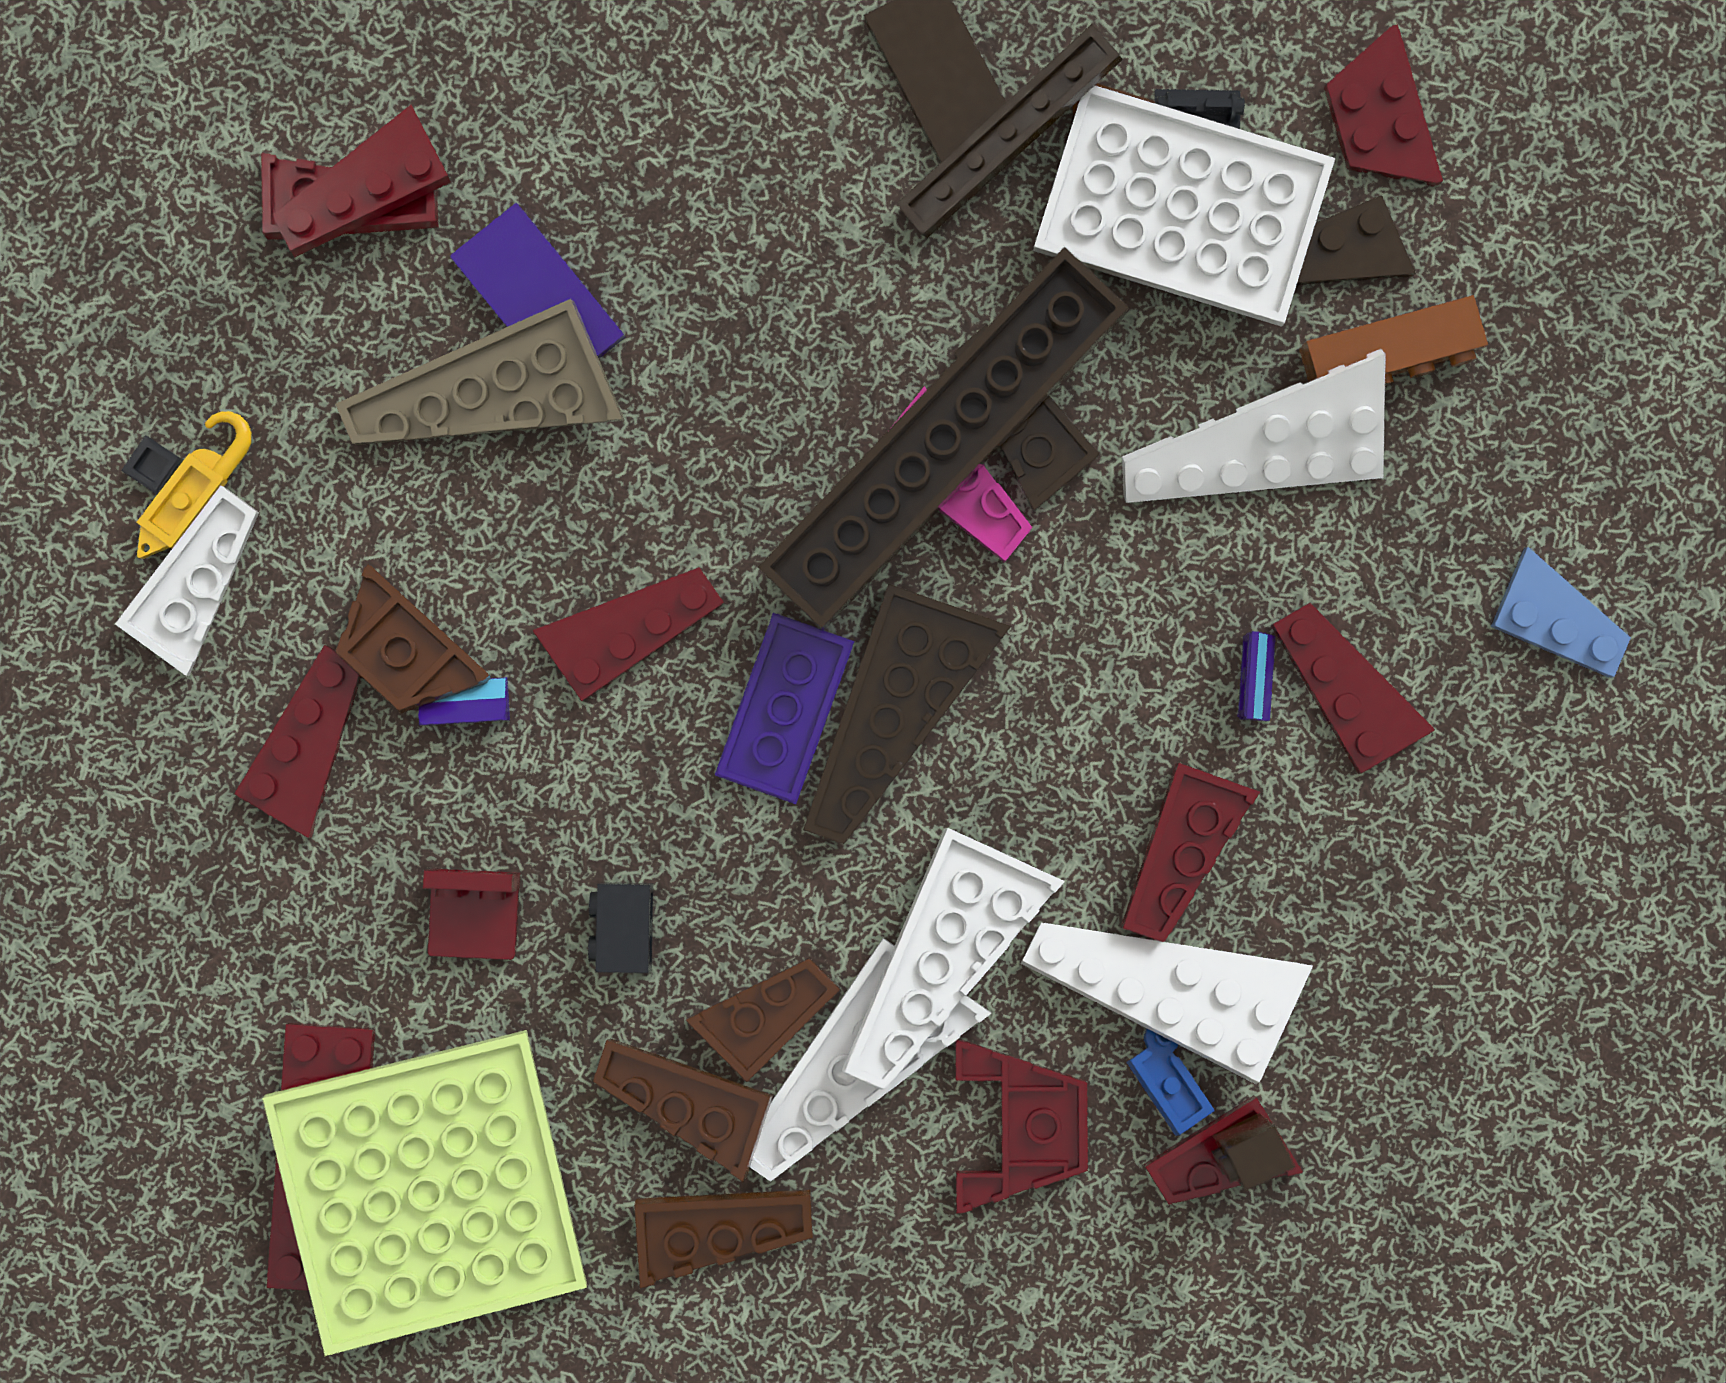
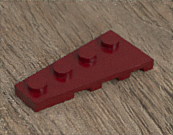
[532,567,725,702]

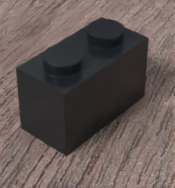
[588,882,654,973]

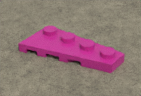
[893,386,1033,563]

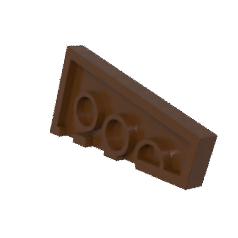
[634,1190,813,1289]

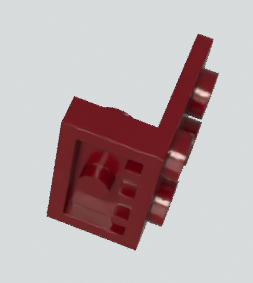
[423,868,520,960]

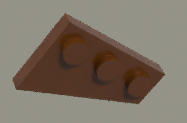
[686,957,840,1082]

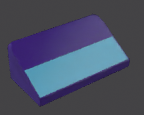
[1238,631,1275,722]
[418,677,510,726]

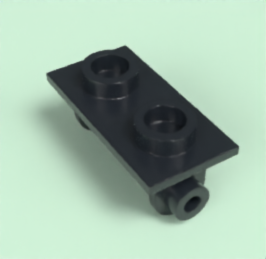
[1154,89,1245,129]

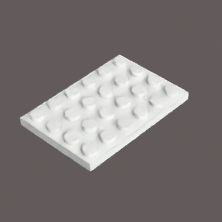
[1033,86,1335,327]

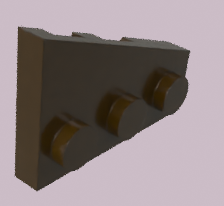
[1297,195,1416,285]

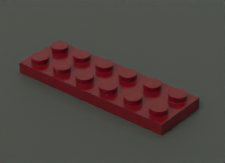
[266,1023,375,1291]

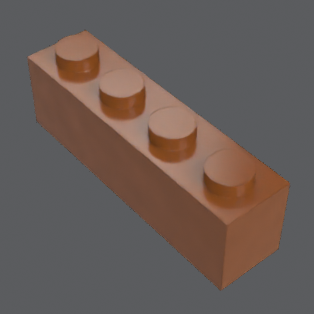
[1299,295,1488,386]

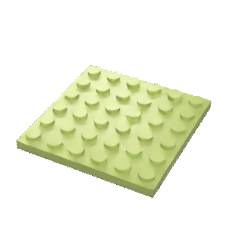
[263,1030,587,1356]

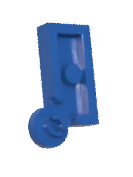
[1126,1028,1215,1136]

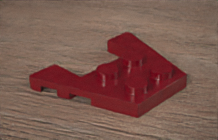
[955,1039,1088,1213]

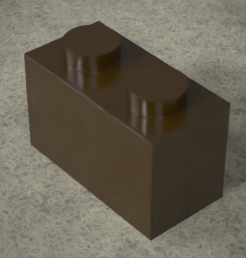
[1211,1113,1295,1191]

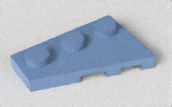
[1491,547,1631,678]

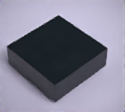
[121,435,183,494]

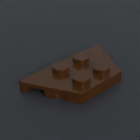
[336,564,491,714]

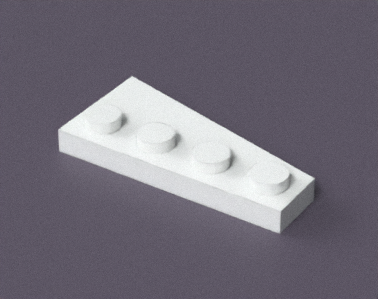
[115,486,259,676]

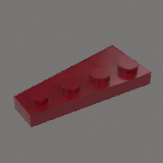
[272,105,451,258]
[261,153,439,240]
[1271,603,1435,774]
[234,645,361,838]
[1120,763,1260,942]

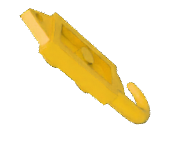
[137,411,252,559]

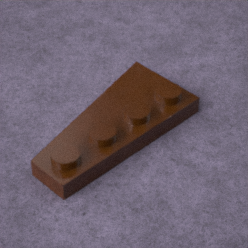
[593,1038,773,1182]

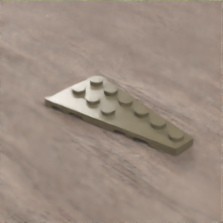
[335,299,625,445]

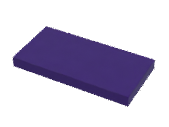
[450,202,625,358]
[715,613,854,804]

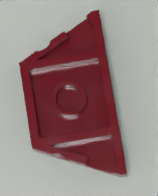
[1324,24,1443,186]

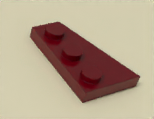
[1143,1095,1303,1205]

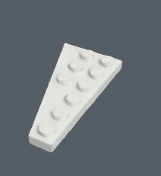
[1122,349,1385,503]
[841,828,1065,1090]
[1021,922,1313,1084]
[750,938,991,1182]

